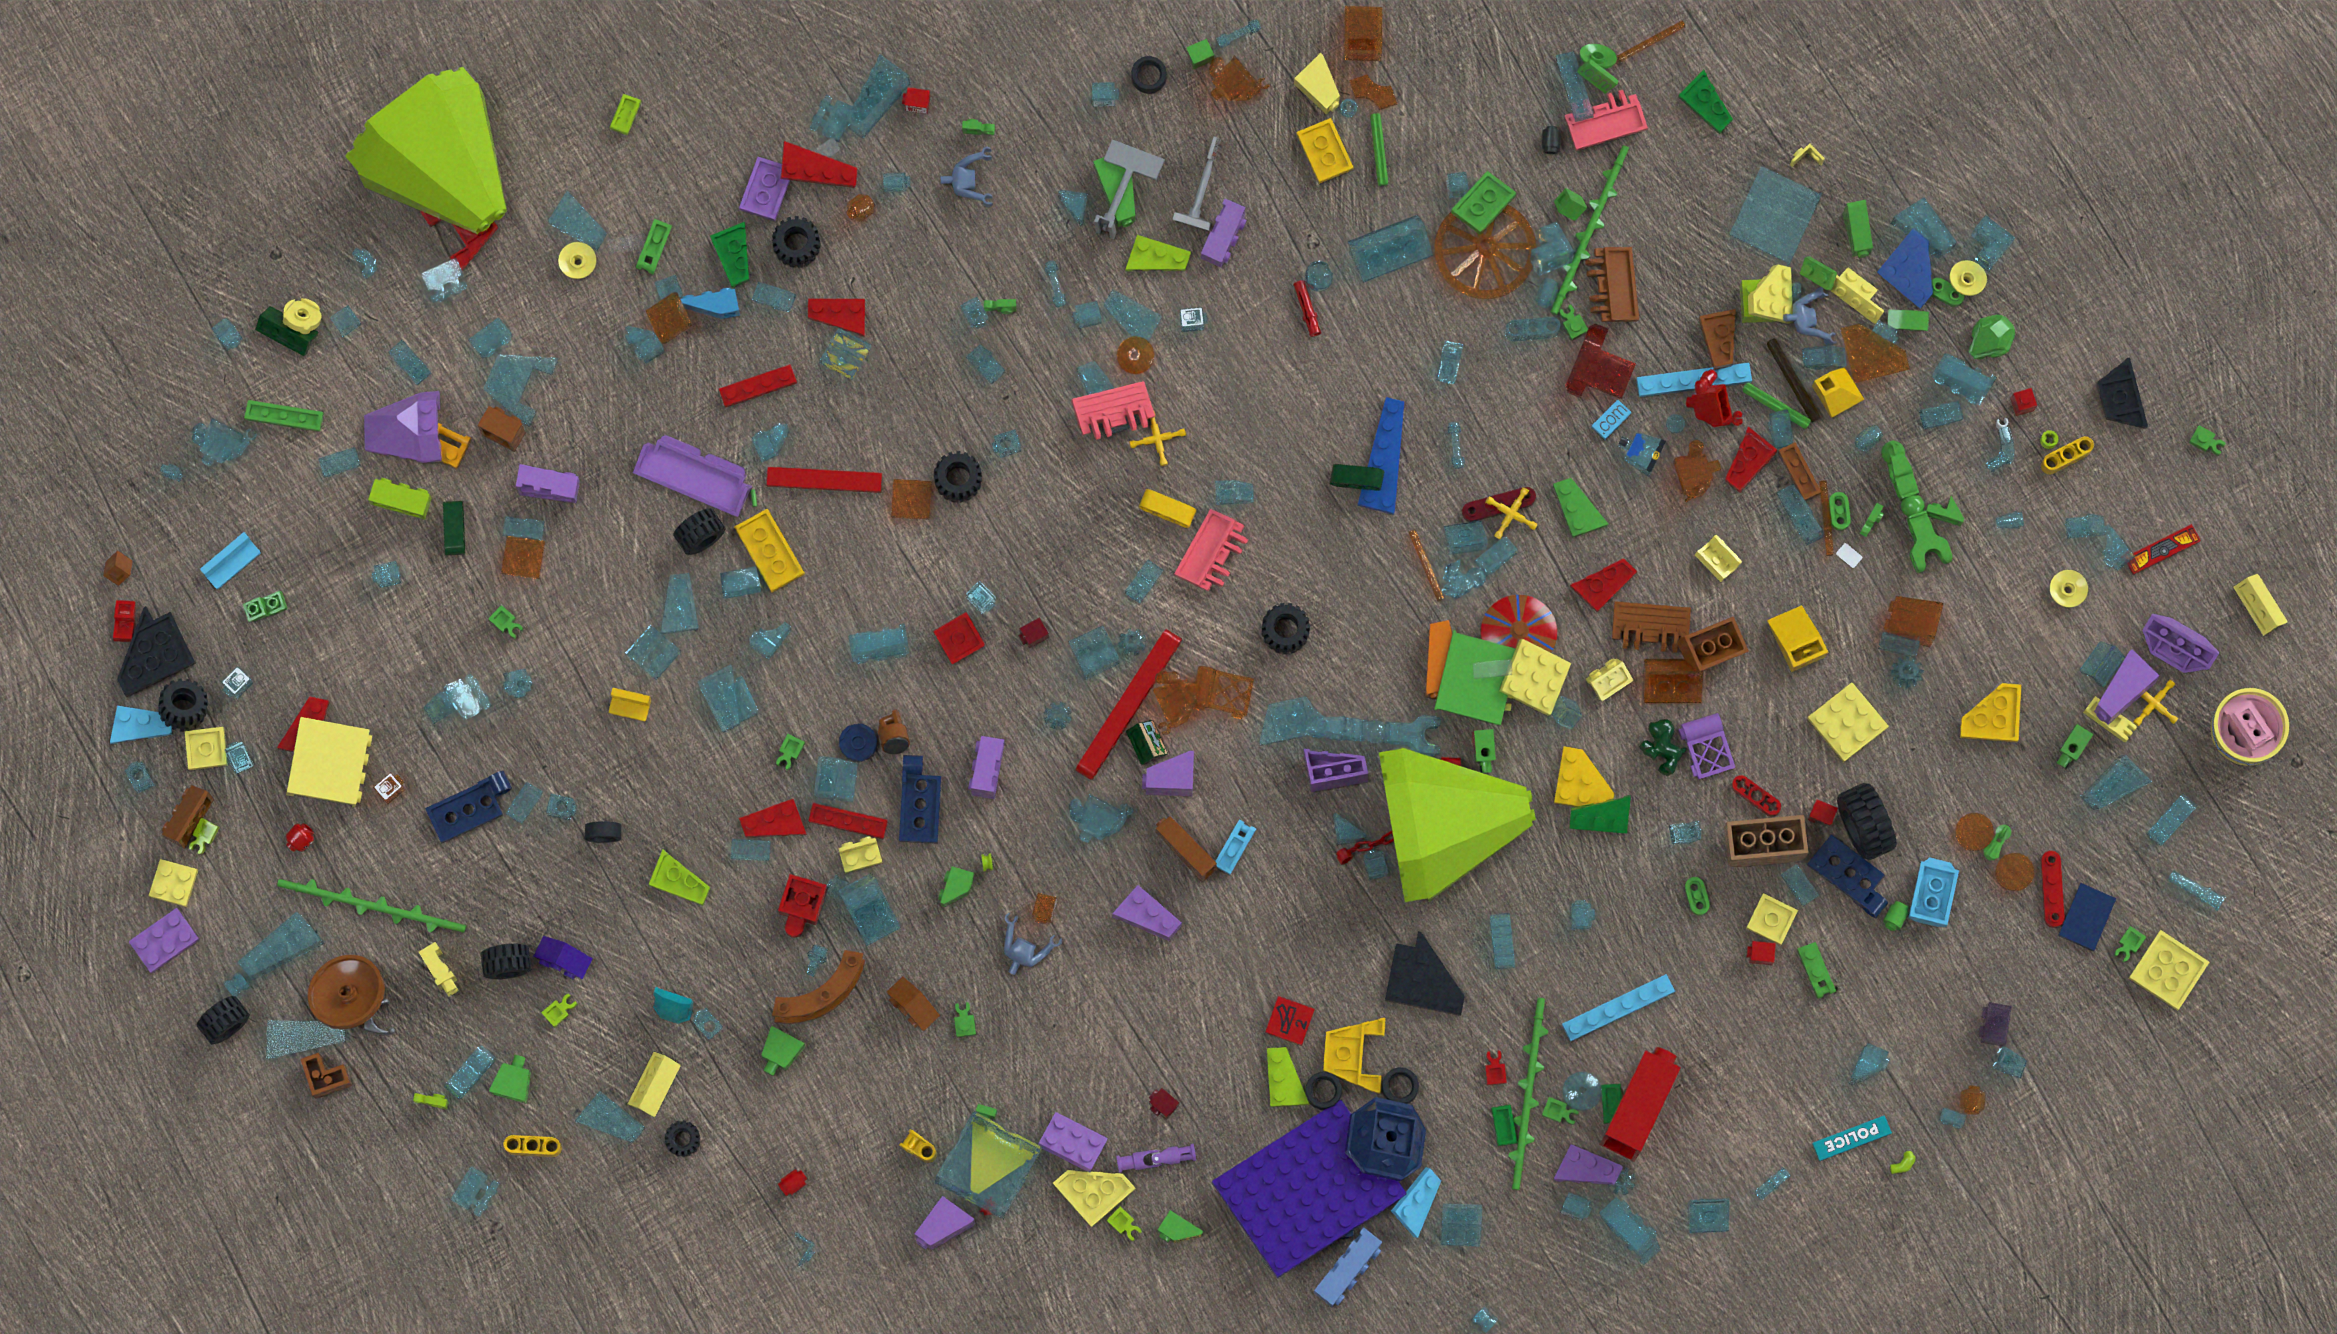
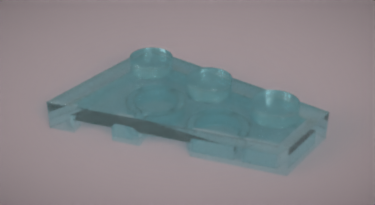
[1103,289,1162,349]
[660,573,699,634]
[697,664,740,733]
[575,1091,645,1143]

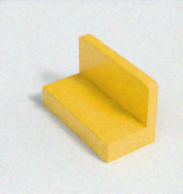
[609,688,651,722]

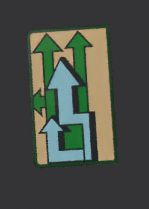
[1126,720,1168,765]

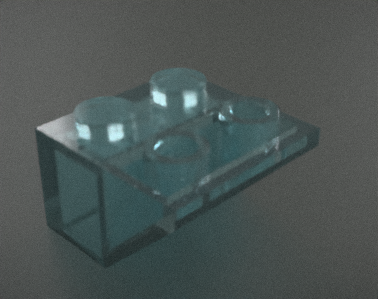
[1068,625,1120,680]
[814,756,858,802]
[1441,1203,1482,1247]

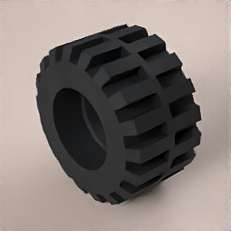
[772,216,820,268]
[934,451,982,503]
[673,508,726,555]
[1262,603,1310,654]
[158,678,208,732]
[480,943,532,979]
[196,996,250,1045]

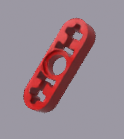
[1732,775,1781,817]

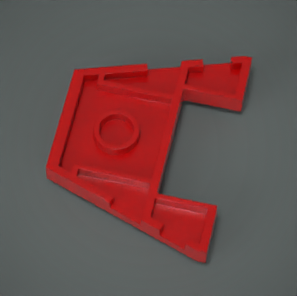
[420,211,498,272]

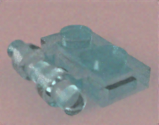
[810,95,855,142]
[421,258,467,303]
[444,674,492,720]
[450,1166,500,1217]

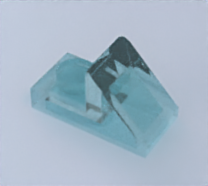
[966,344,1005,385]
[1767,409,1793,449]
[2065,513,2106,538]

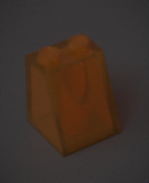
[1883,596,1944,648]

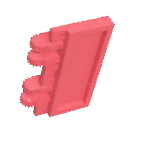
[1564,90,1648,151]
[1071,381,1155,440]
[1174,509,1248,591]

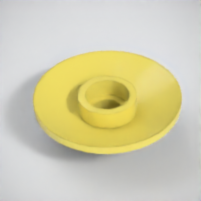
[558,242,596,279]
[1949,260,1987,296]
[2050,570,2088,608]

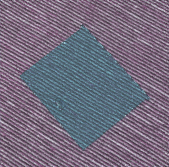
[1729,166,1822,265]

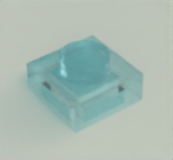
[160,464,183,482]

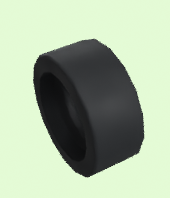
[1131,56,1167,94]
[585,821,621,843]
[1382,1067,1419,1104]
[1305,1072,1342,1110]

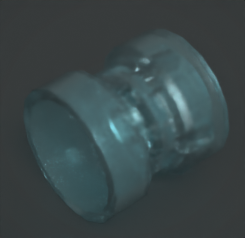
[223,971,250,997]
[1471,1306,1499,1334]

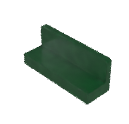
[255,306,319,356]

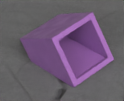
[1142,751,1194,796]
[915,1196,975,1250]

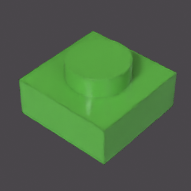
[976,1104,997,1121]

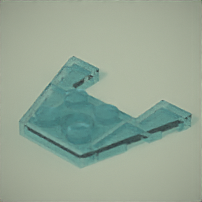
[484,354,558,427]

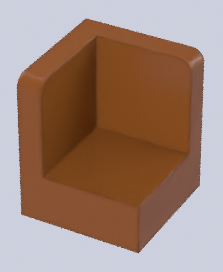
[103,551,133,586]

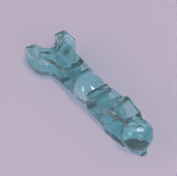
[1306,714,1441,757]

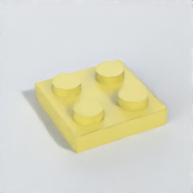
[185,727,228,770]
[149,859,198,907]
[1746,893,1798,946]

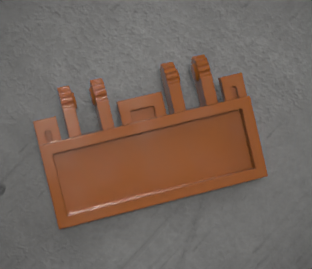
[1585,247,1639,322]
[1612,601,1691,653]

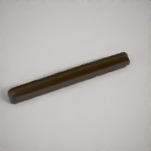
[1767,338,1820,423]

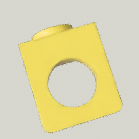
[1790,144,1825,167]

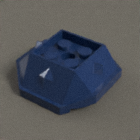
[1345,1097,1426,1181]

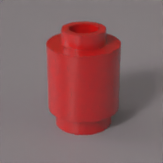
[778,1169,807,1197]

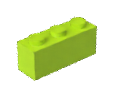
[368,478,432,520]

